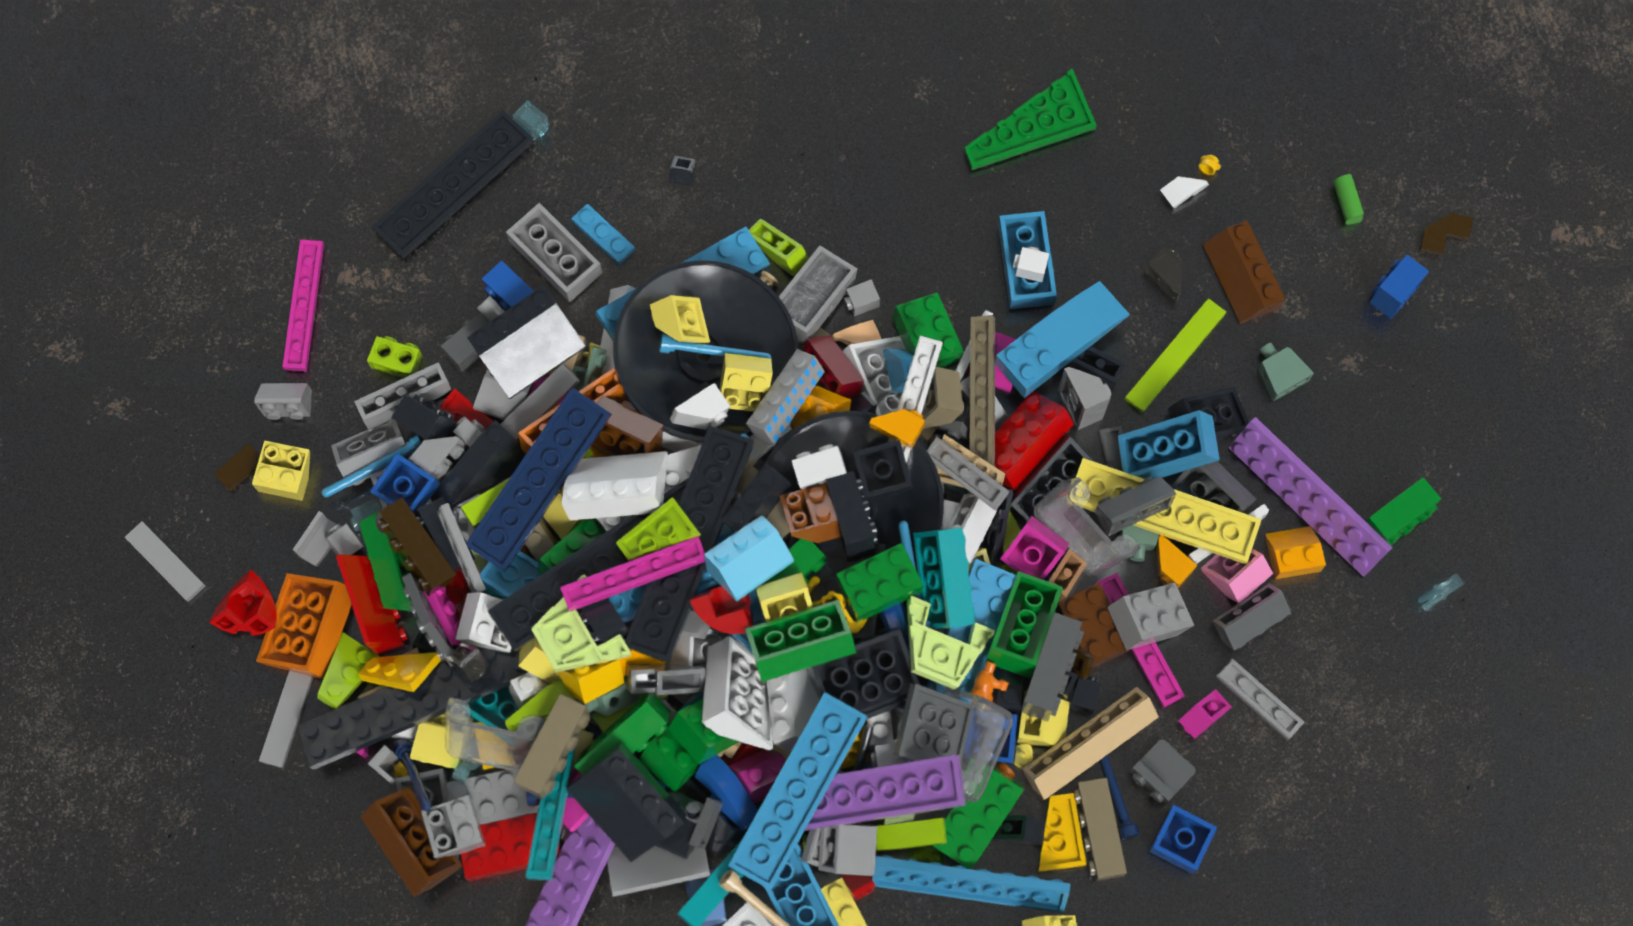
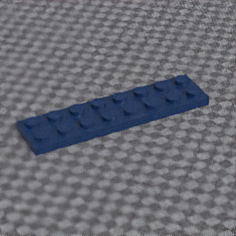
[466,388,612,572]

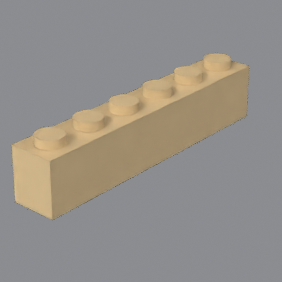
[1022,687,1159,800]

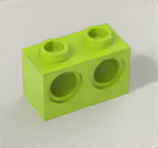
[367,336,423,378]

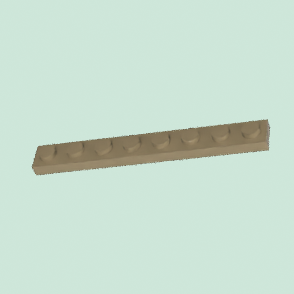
[969,315,995,493]

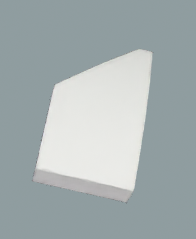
[1160,177,1209,209]

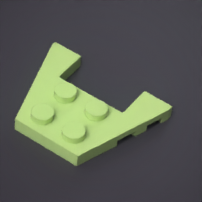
[532,574,631,672]
[907,596,995,689]

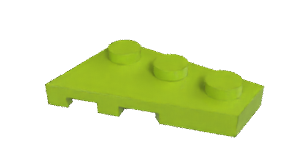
[616,497,701,561]
[317,632,380,710]

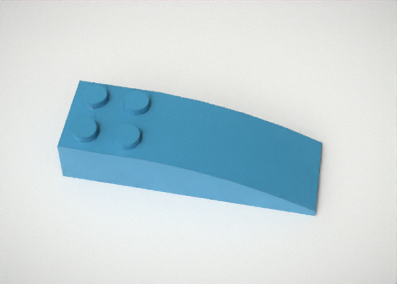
[995,281,1130,398]
[763,843,839,926]

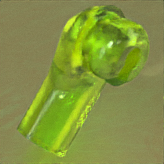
[907,846,944,865]

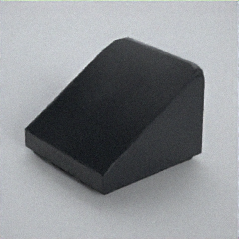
[669,156,696,185]

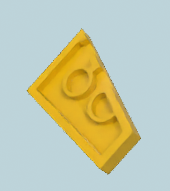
[358,652,441,692]
[1038,793,1086,873]

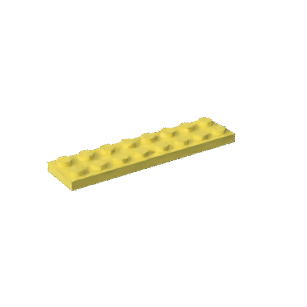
[1067,458,1262,564]

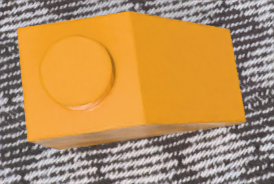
[869,409,925,450]
[1156,535,1197,588]

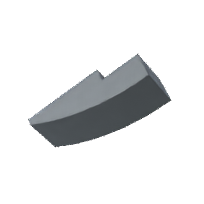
[627,664,705,695]

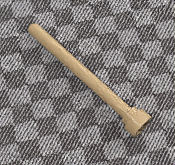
[719,869,790,926]

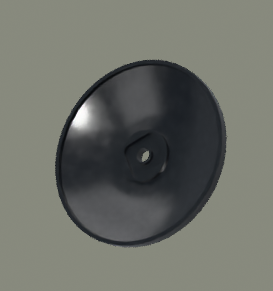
[613,260,799,442]
[764,411,944,572]

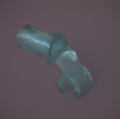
[1418,574,1465,611]
[452,751,480,783]

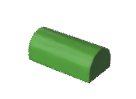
[1333,174,1364,224]

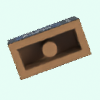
[1044,548,1087,602]

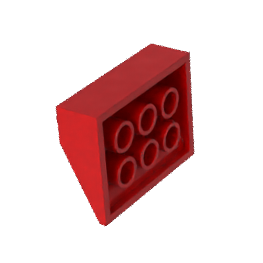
[336,554,408,657]

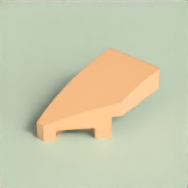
[831,320,882,345]

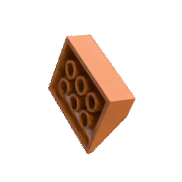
[256,573,351,679]

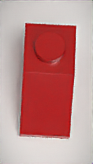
[839,874,875,902]

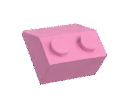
[1201,549,1273,603]

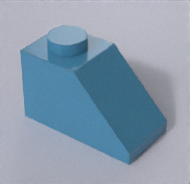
[883,349,914,392]

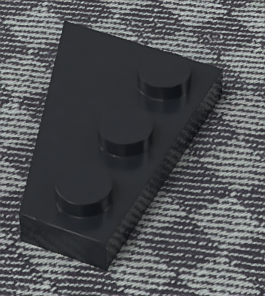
[980,489,1013,564]

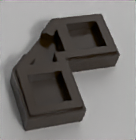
[1420,213,1473,256]

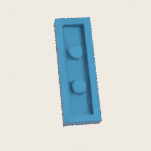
[571,204,635,265]

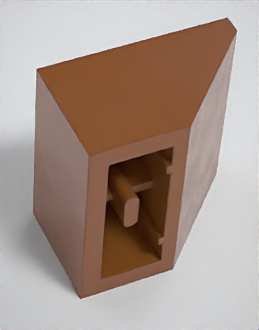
[779,483,841,543]

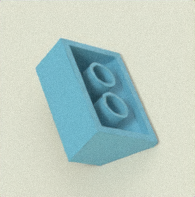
[704,515,794,601]

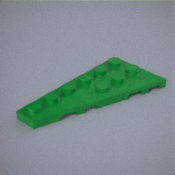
[964,69,1097,170]

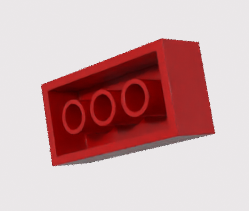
[995,391,1074,491]
[461,813,562,882]

